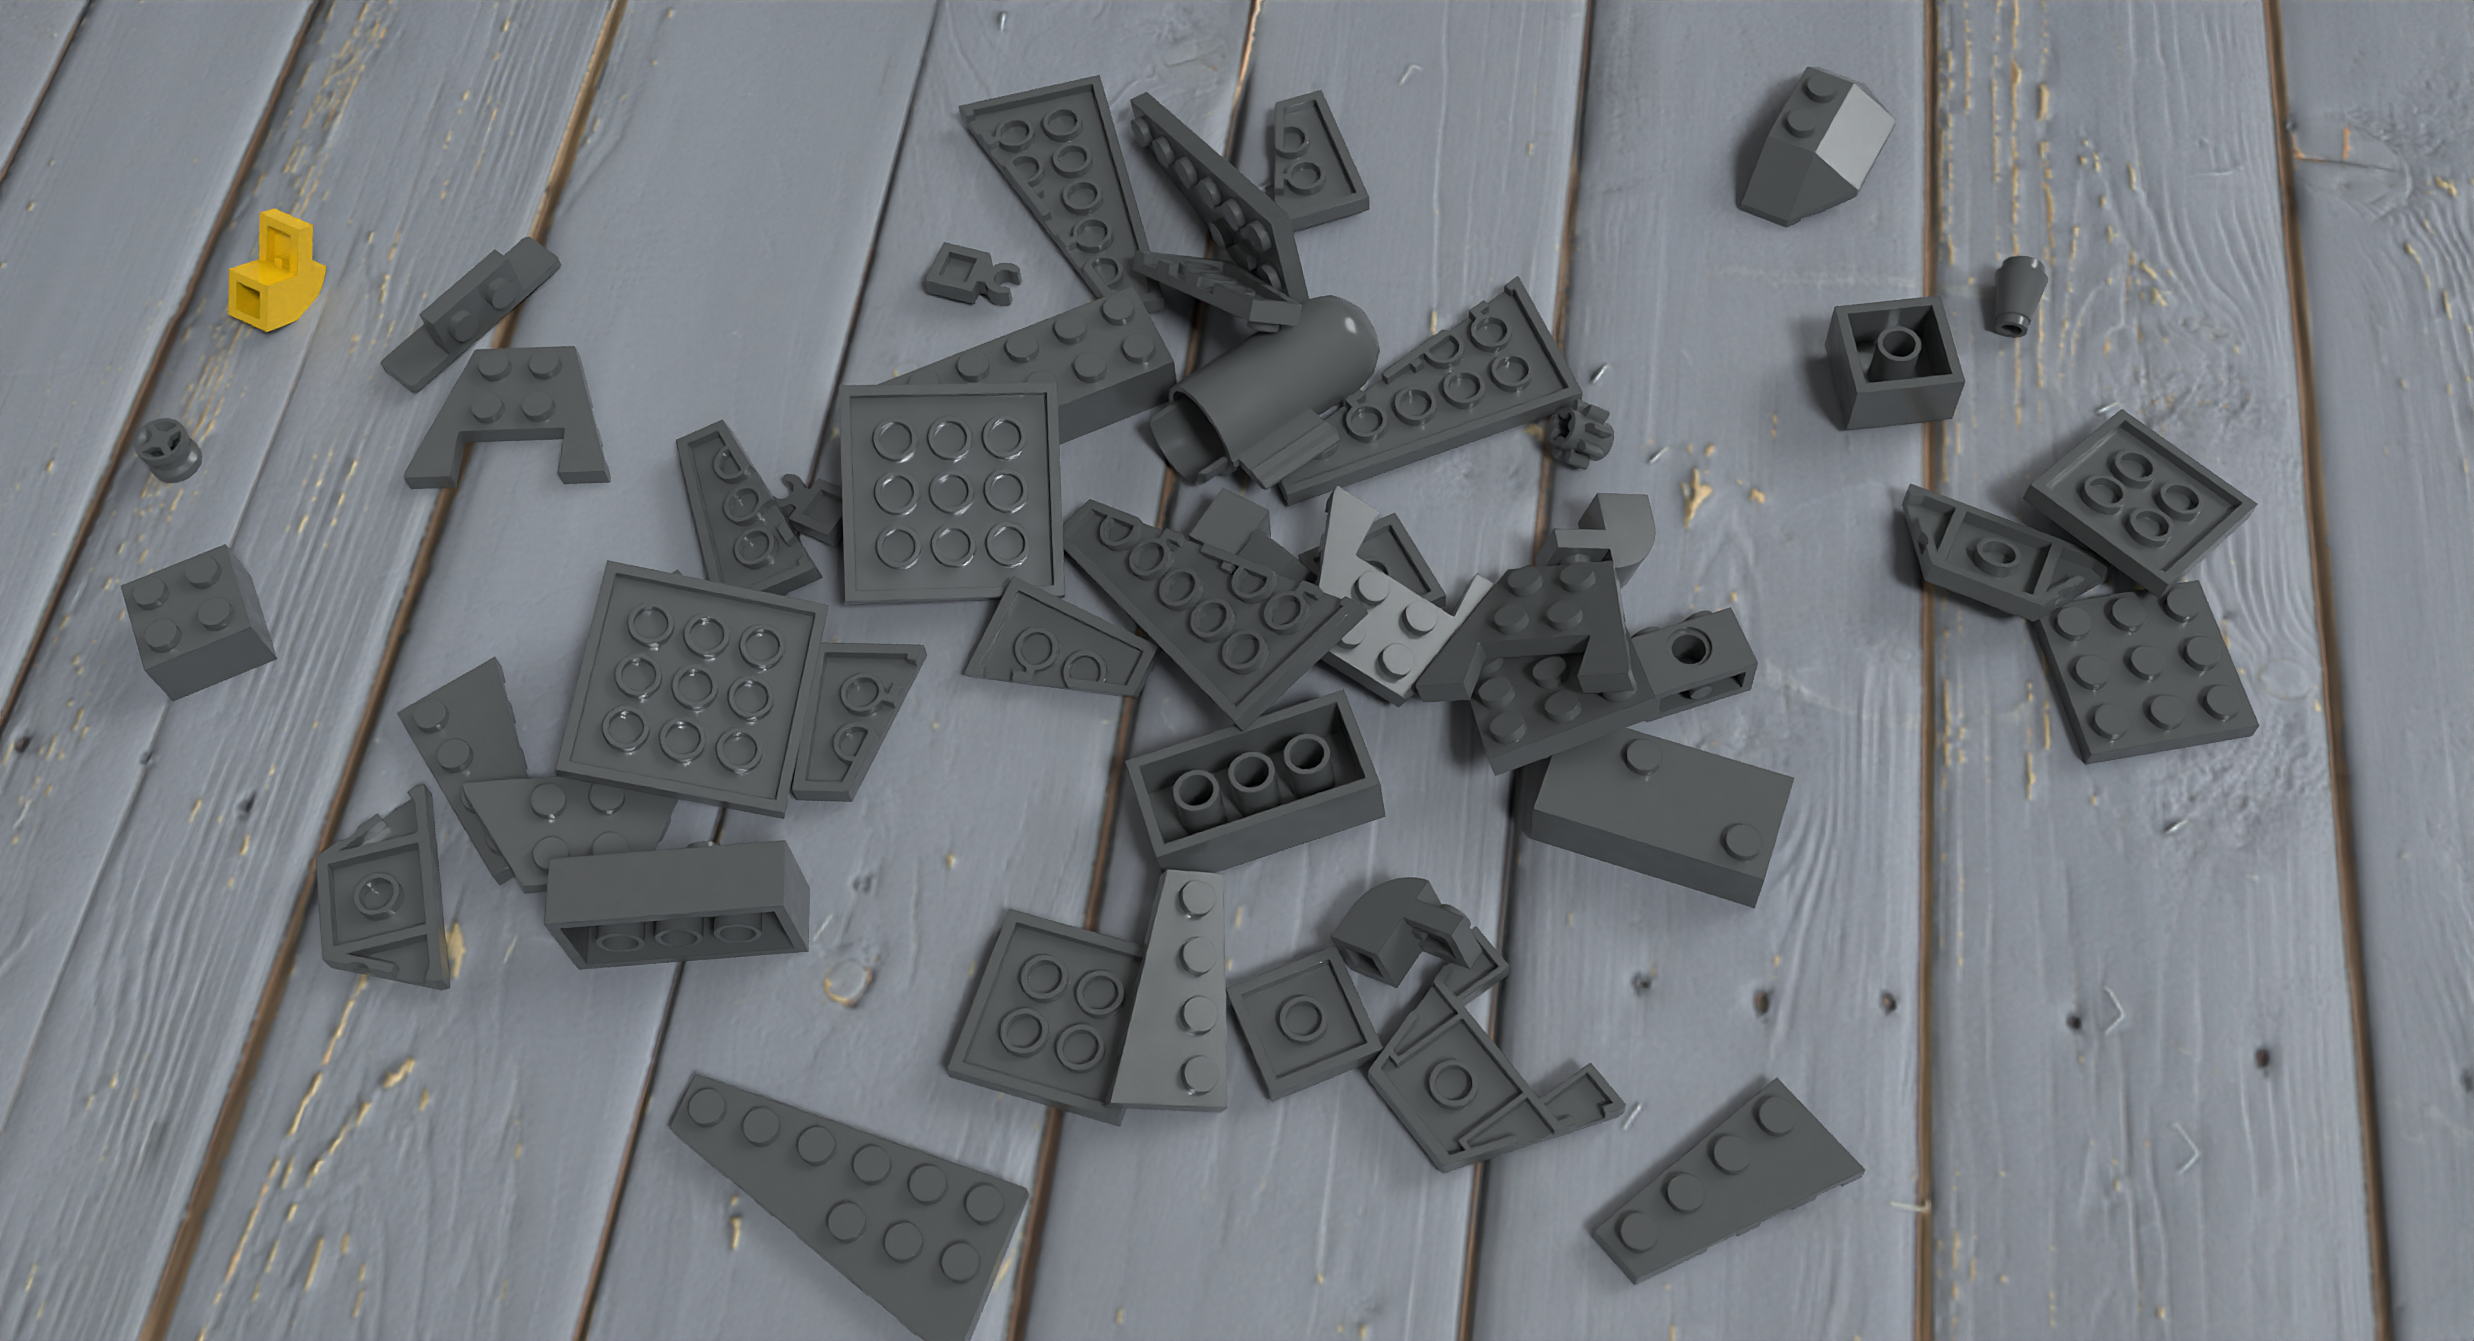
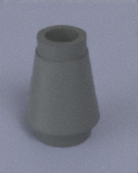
[1995,256,2048,338]

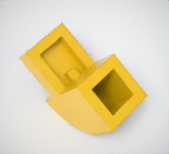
[228,208,326,332]

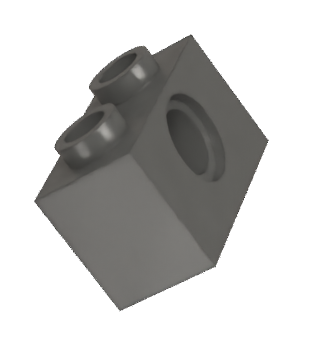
[1631,607,1758,723]

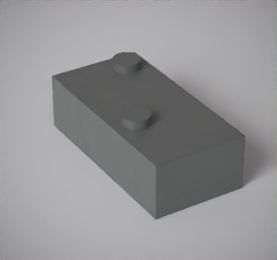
[1125,689,1386,874]
[1530,728,1794,908]
[544,840,810,970]

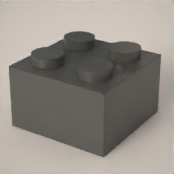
[1824,295,1965,430]
[121,544,277,701]

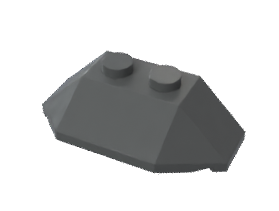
[1740,66,1896,228]

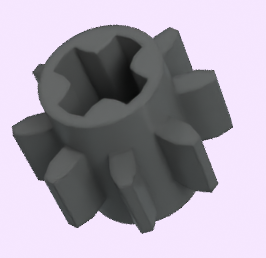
[1547,399,1614,470]

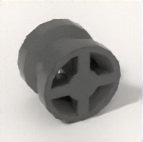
[134,418,203,483]

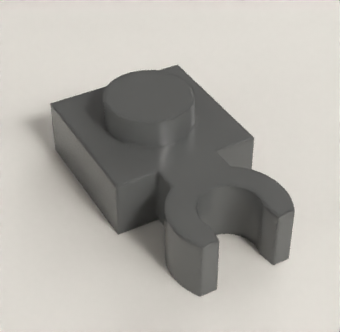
[925,242,1022,306]
[773,474,843,547]

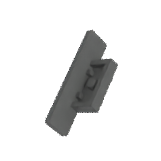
[381,237,561,392]

